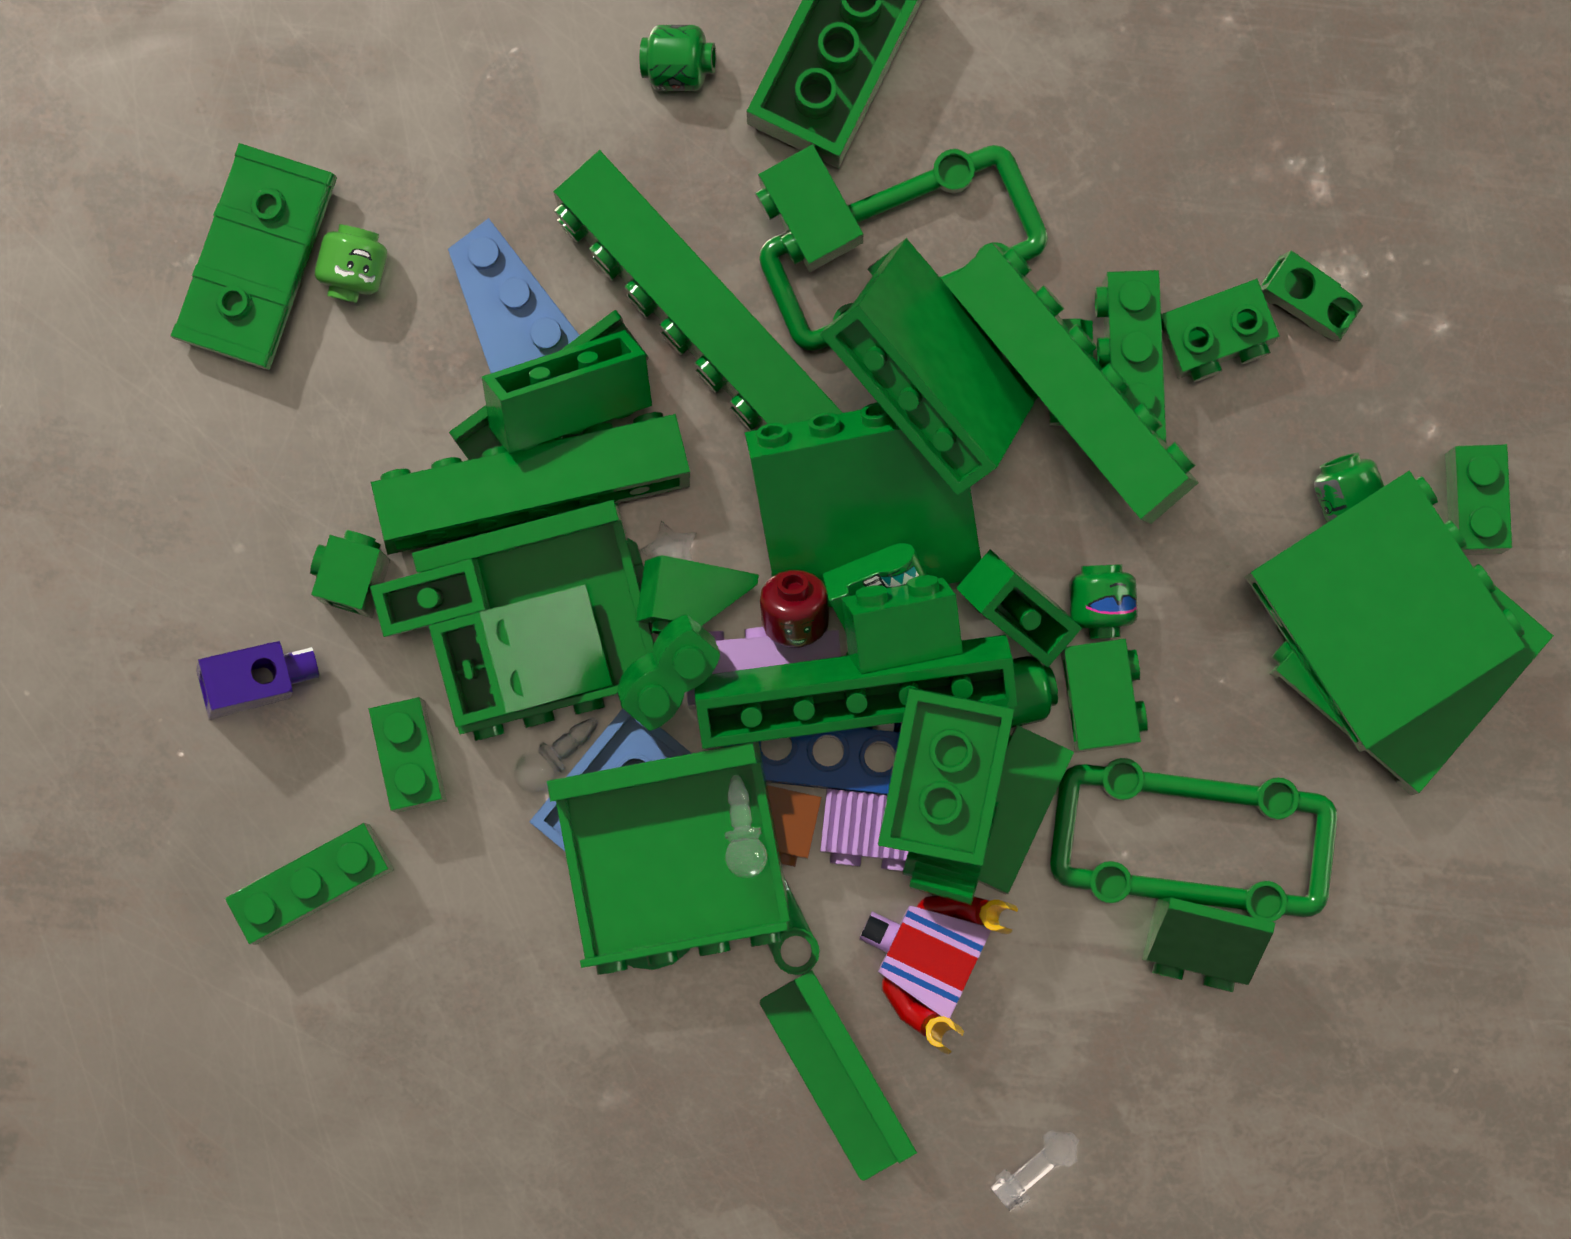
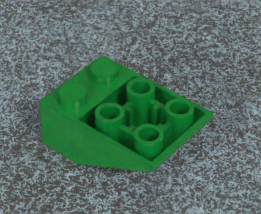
[429,584,613,727]

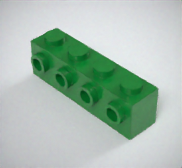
[1095,270,1167,485]

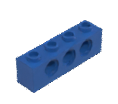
[723,723,902,795]

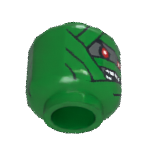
[639,25,716,91]

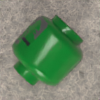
[1314,453,1384,523]

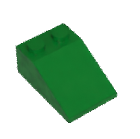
[1142,897,1276,992]

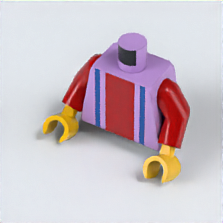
[859,896,1018,1054]

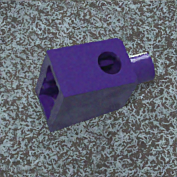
[196,641,319,720]

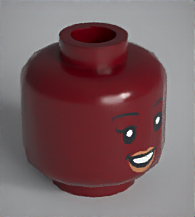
[760,570,829,648]

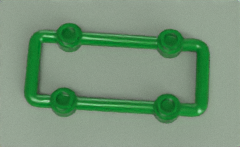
[759,145,1048,351]
[1050,758,1338,922]

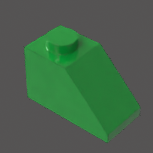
[636,555,759,635]

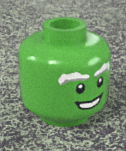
[315,224,387,303]

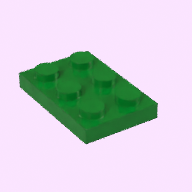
[877,687,1015,866]

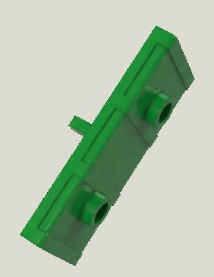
[170,143,337,371]

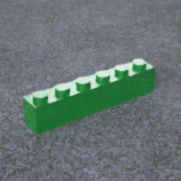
[945,242,1199,524]
[371,412,690,555]
[695,634,1018,749]

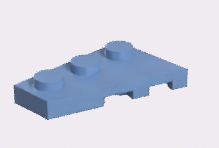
[448,218,580,373]

